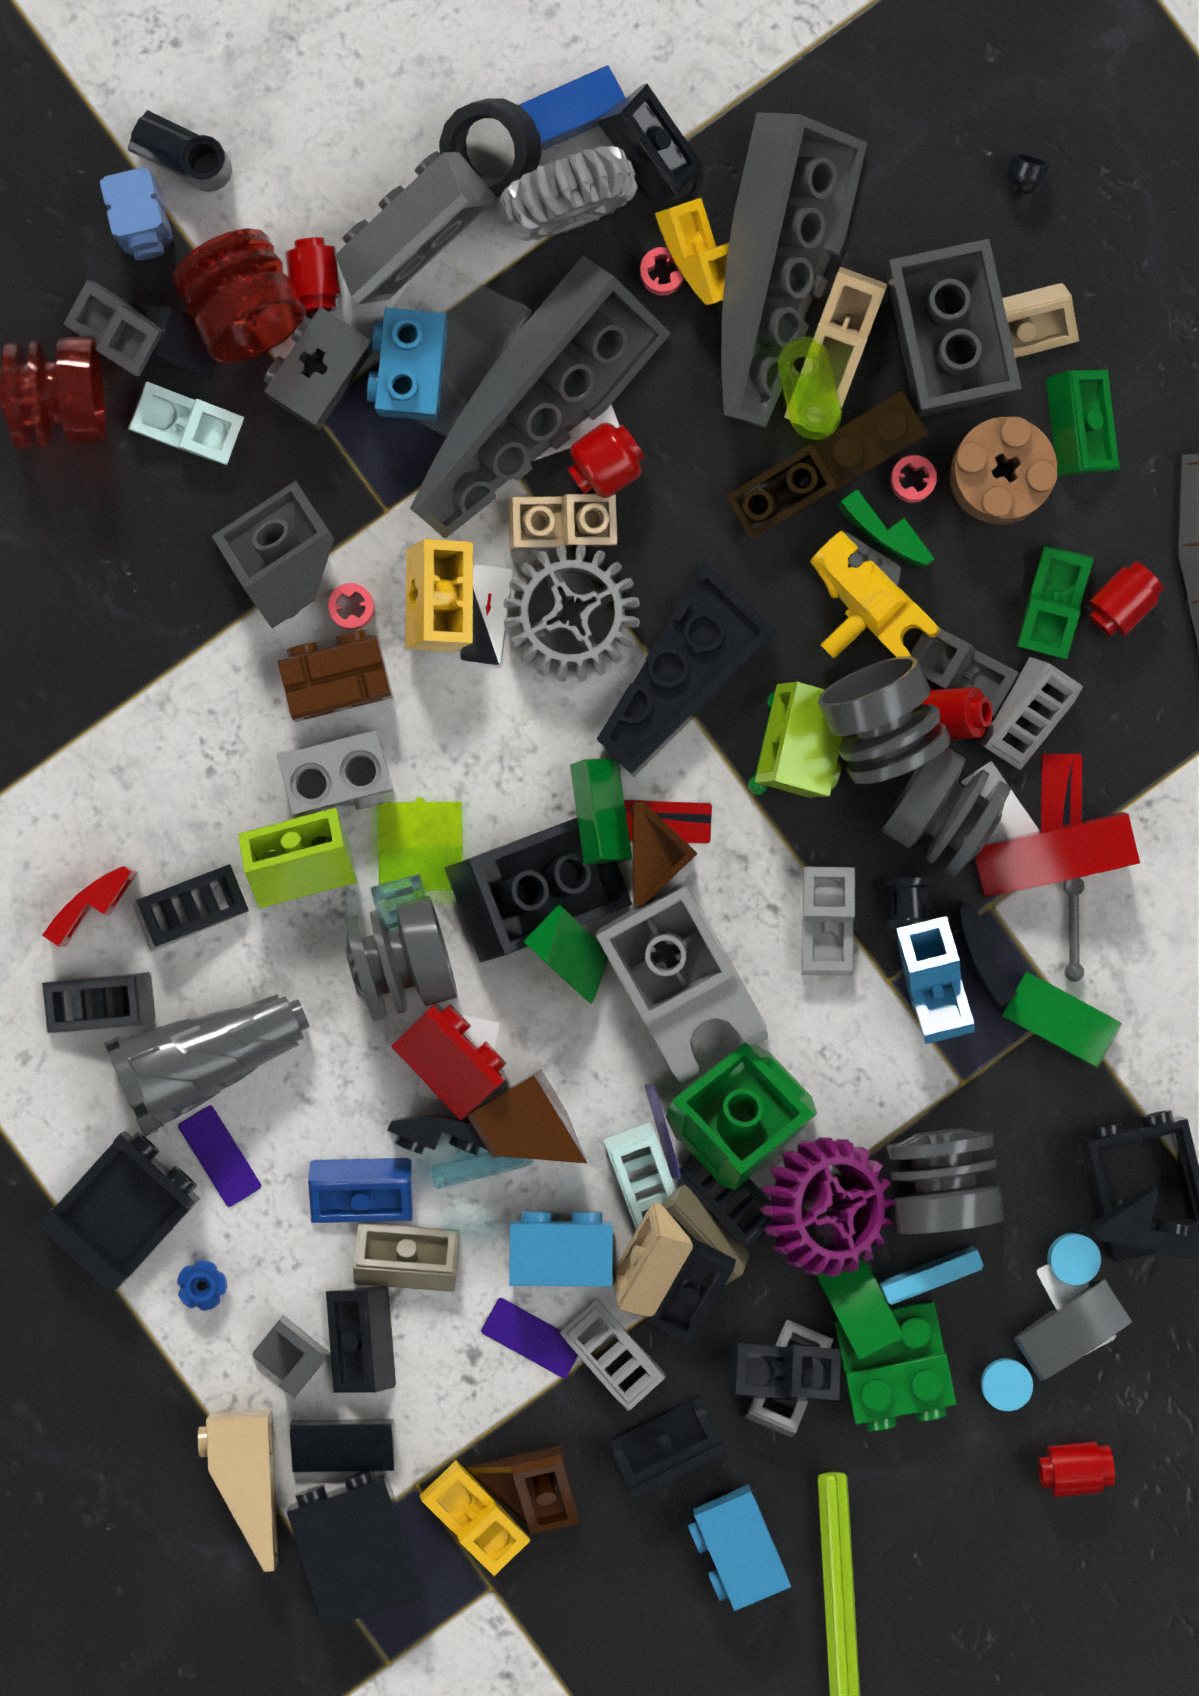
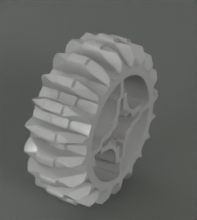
[500,146,638,241]
[503,545,640,682]

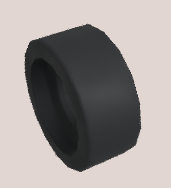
[439,98,541,197]

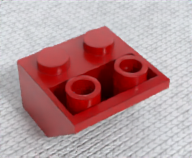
[391,1003,507,1121]

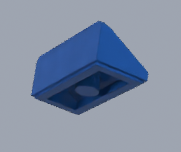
[519,65,626,151]
[308,1158,413,1223]

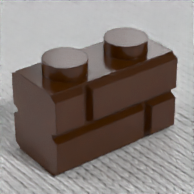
[278,630,394,722]

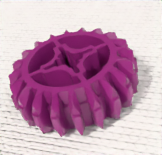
[760,1137,894,1277]

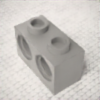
[277,730,394,816]

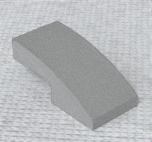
[801,867,855,976]

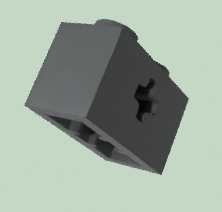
[263,307,372,432]

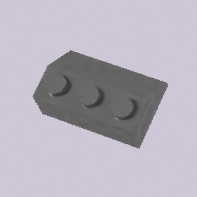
[335,151,498,304]
[884,239,1022,417]

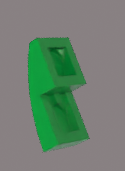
[838,489,934,570]
[1017,544,1094,659]
[1002,971,1122,1068]
[816,1261,905,1360]

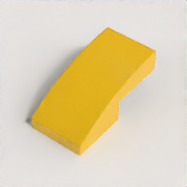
[655,198,729,305]
[420,1460,531,1576]

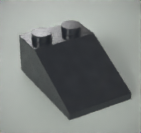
[444,817,633,963]

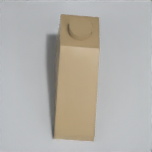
[198,1410,279,1572]

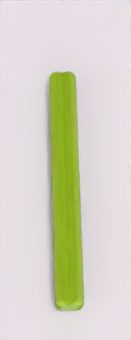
[817,1472,860,1696]

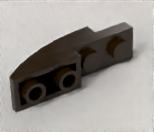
[725,390,930,540]

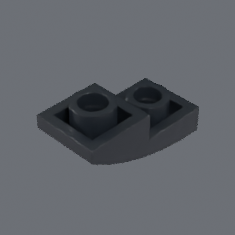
[387,1115,487,1155]

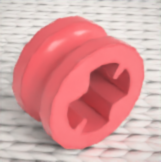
[640,247,684,296]
[890,455,937,503]
[328,583,375,630]

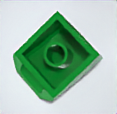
[666,1043,817,1190]

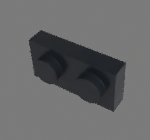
[646,1237,736,1345]

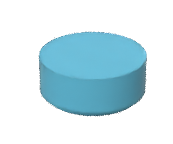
[1047,1233,1101,1285]
[980,1358,1033,1411]

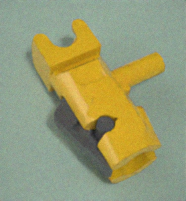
[810,531,941,659]

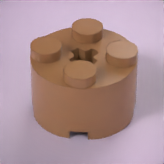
[950,417,1057,525]

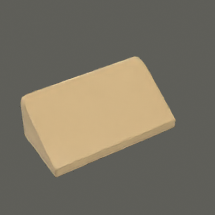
[1002,283,1079,358]
[612,1202,693,1317]

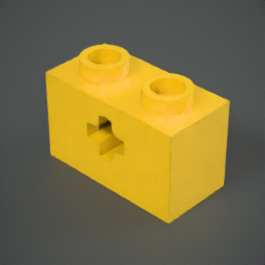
[405,539,473,652]

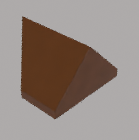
[632,802,698,905]
[467,1069,587,1163]
[464,1445,580,1534]

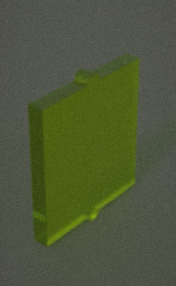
[378,797,463,896]

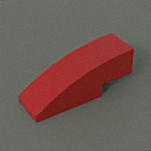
[974,812,1140,897]

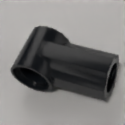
[128,110,232,192]

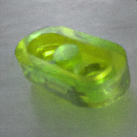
[778,337,842,440]

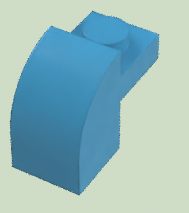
[897,916,975,1044]

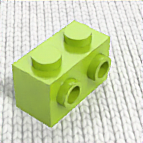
[755,681,847,798]
[238,807,358,909]

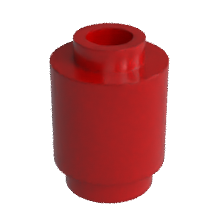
[285,237,341,315]
[1089,561,1164,637]
[921,687,993,740]
[1038,1441,1115,1498]

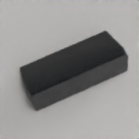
[598,84,703,201]
[326,1286,396,1393]
[290,1419,394,1472]

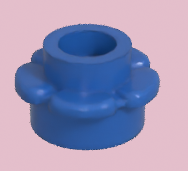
[177,1260,227,1311]

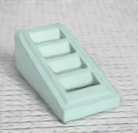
[603,1123,676,1230]

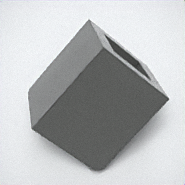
[253,1315,330,1399]

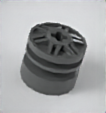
[817,656,951,784]
[880,747,1011,877]
[345,896,458,1021]
[886,1128,1005,1234]

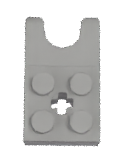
[596,881,768,1084]

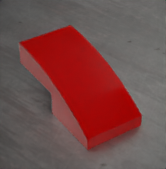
[42,866,138,947]

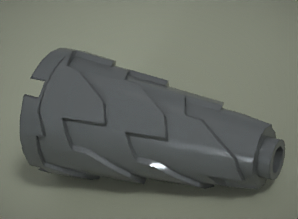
[104,995,310,1137]

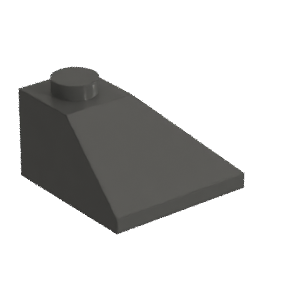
[212,480,334,629]

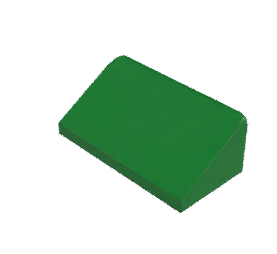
[1046,370,1120,477]
[570,759,632,865]
[524,905,608,1004]

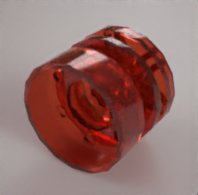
[172,228,306,363]
[0,335,106,450]

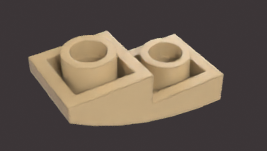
[508,494,617,550]

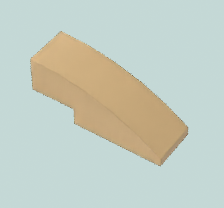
[784,267,887,434]

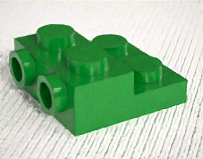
[834,1300,956,1431]

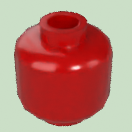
[567,423,645,498]

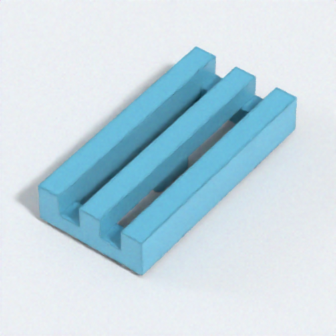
[878,1245,984,1305]

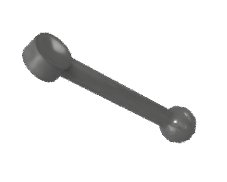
[1063,878,1084,982]

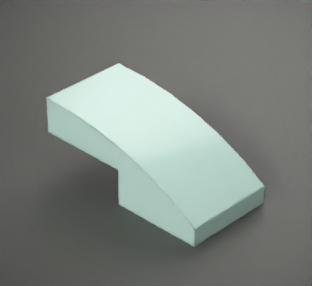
[128,382,244,465]

